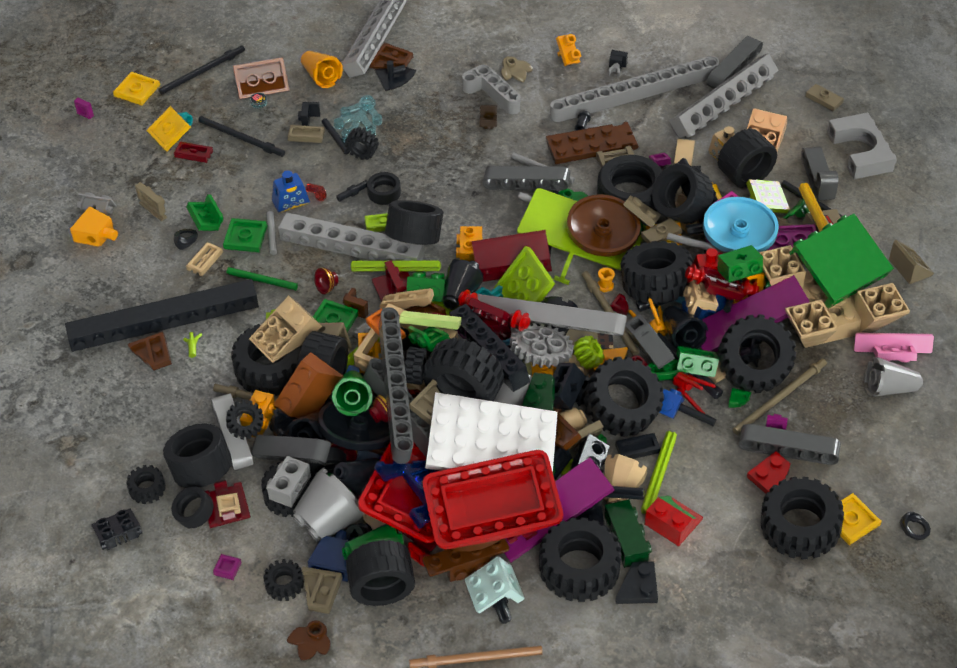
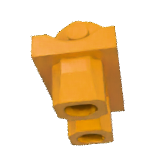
[556,34,581,66]

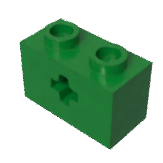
[718,245,763,282]

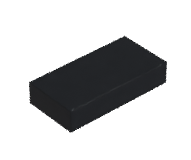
[615,433,661,459]

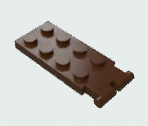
[546,122,639,164]

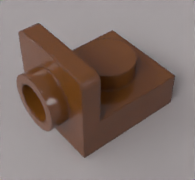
[343,288,369,319]

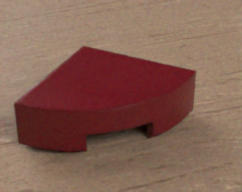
[610,293,629,316]

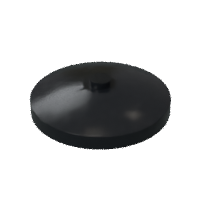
[318,399,390,451]

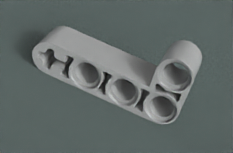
[462,65,521,115]
[211,393,254,471]

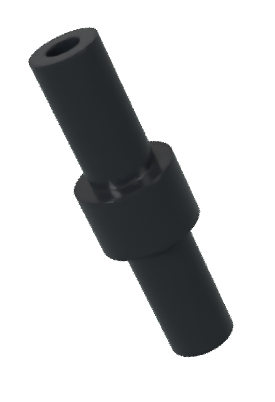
[336,180,367,202]

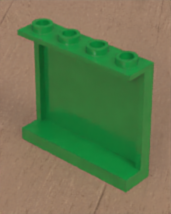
[789,214,894,309]

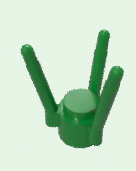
[783,199,810,219]

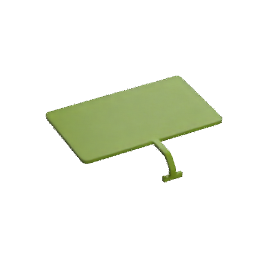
[517,188,646,285]

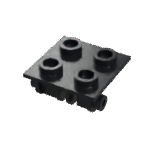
[91,508,143,551]

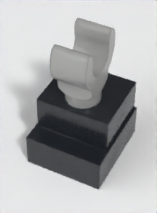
[609,50,628,78]

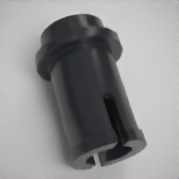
[575,111,591,131]

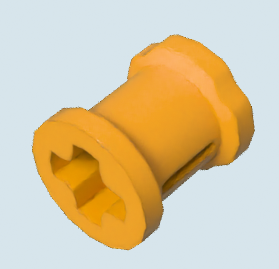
[598,267,615,292]

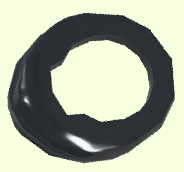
[174,229,198,250]
[900,512,931,540]

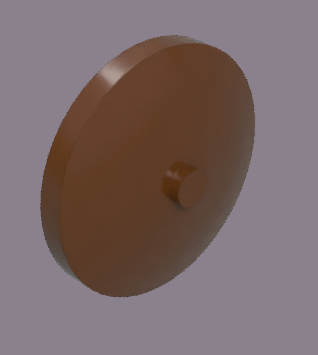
[567,194,641,257]

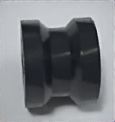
[346,523,372,541]

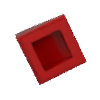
[408,542,432,567]

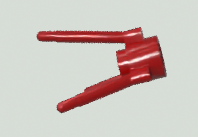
[673,372,716,414]

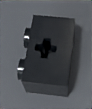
[553,363,586,410]

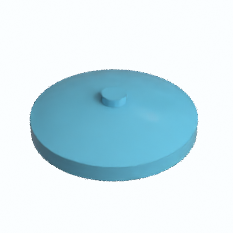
[703,197,779,253]

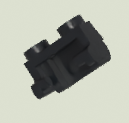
[269,409,297,437]

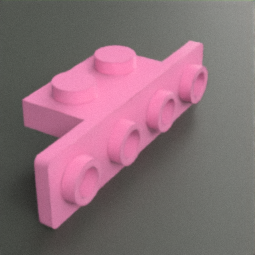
[854,333,934,363]

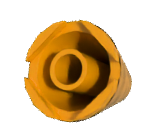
[301,51,343,88]

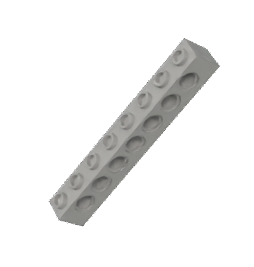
[342,0,407,78]
[669,53,779,138]
[278,212,424,261]

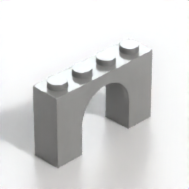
[827,113,897,179]

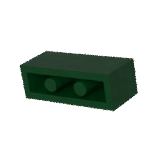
[604,499,652,568]

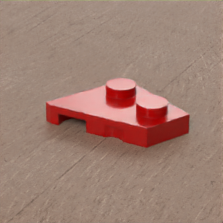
[747,451,791,494]

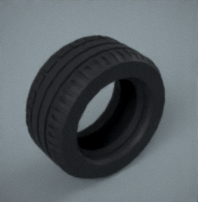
[597,155,663,220]

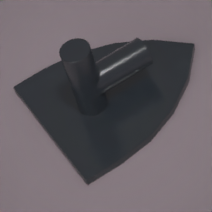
[375,61,416,91]

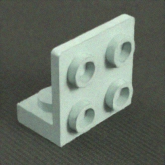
[465,556,525,613]

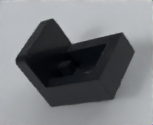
[298,102,321,126]

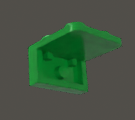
[406,272,446,302]

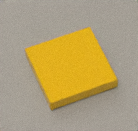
[113,72,160,105]
[146,106,191,151]
[841,493,882,545]

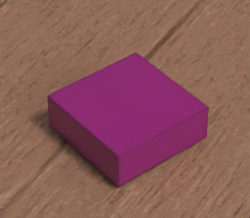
[74,98,94,119]
[649,153,671,166]
[213,554,242,580]

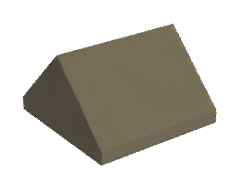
[889,239,934,284]

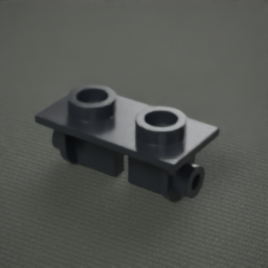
[740,338,762,367]

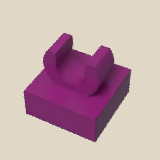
[766,414,788,430]

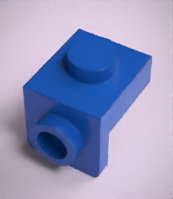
[659,388,685,419]

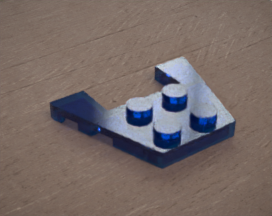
[374,460,438,529]

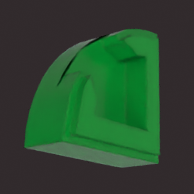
[728,388,752,408]

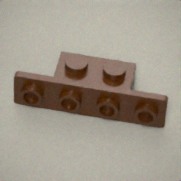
[423,538,509,582]

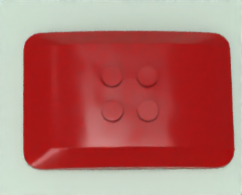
[357,442,437,543]
[423,450,563,549]

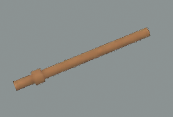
[409,646,542,668]

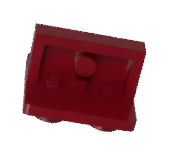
[372,260,410,302]

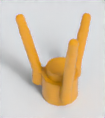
[628,298,668,336]

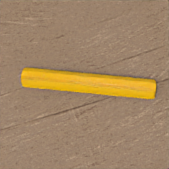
[799,183,828,231]

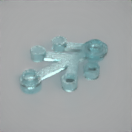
[334,95,382,142]

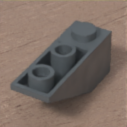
[625,314,675,369]

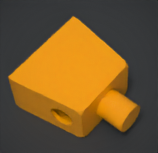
[70,206,118,247]

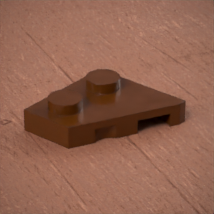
[369,43,413,69]
[128,331,172,371]

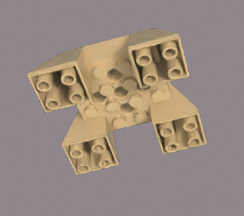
[759,245,910,348]

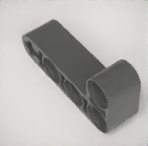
[801,147,839,201]

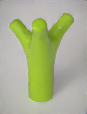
[183,332,202,358]

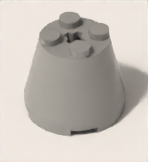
[293,468,365,542]

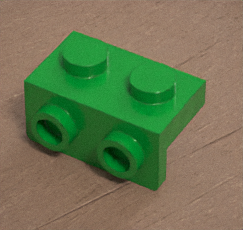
[186,195,223,231]
[407,326,450,352]

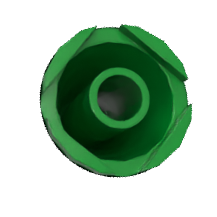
[332,370,373,416]
[342,524,404,560]

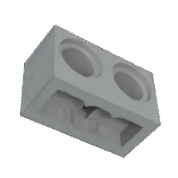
[266,456,311,508]

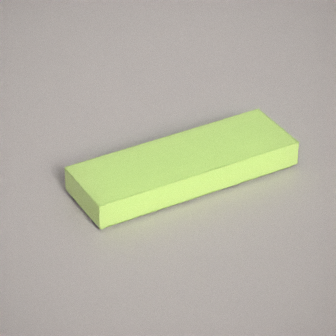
[399,311,461,330]

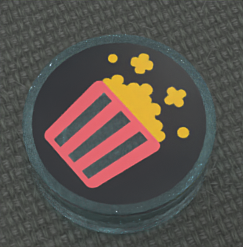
[250,93,267,108]

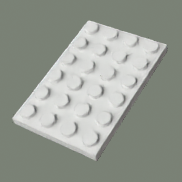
[425,392,557,472]

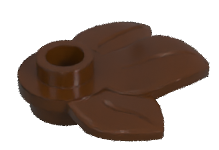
[287,620,331,660]

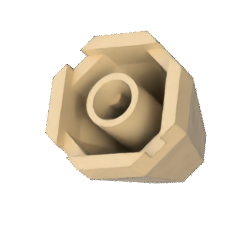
[604,454,647,504]

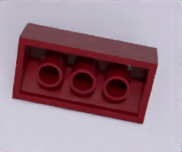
[472,230,552,282]

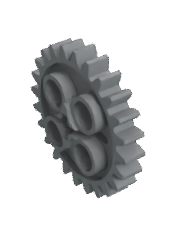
[509,323,574,368]

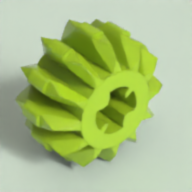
[573,335,605,369]

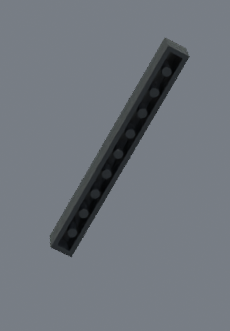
[65,279,259,352]

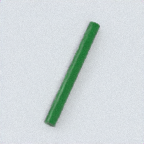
[226,267,298,291]

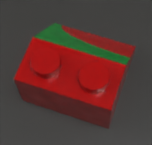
[645,495,703,546]

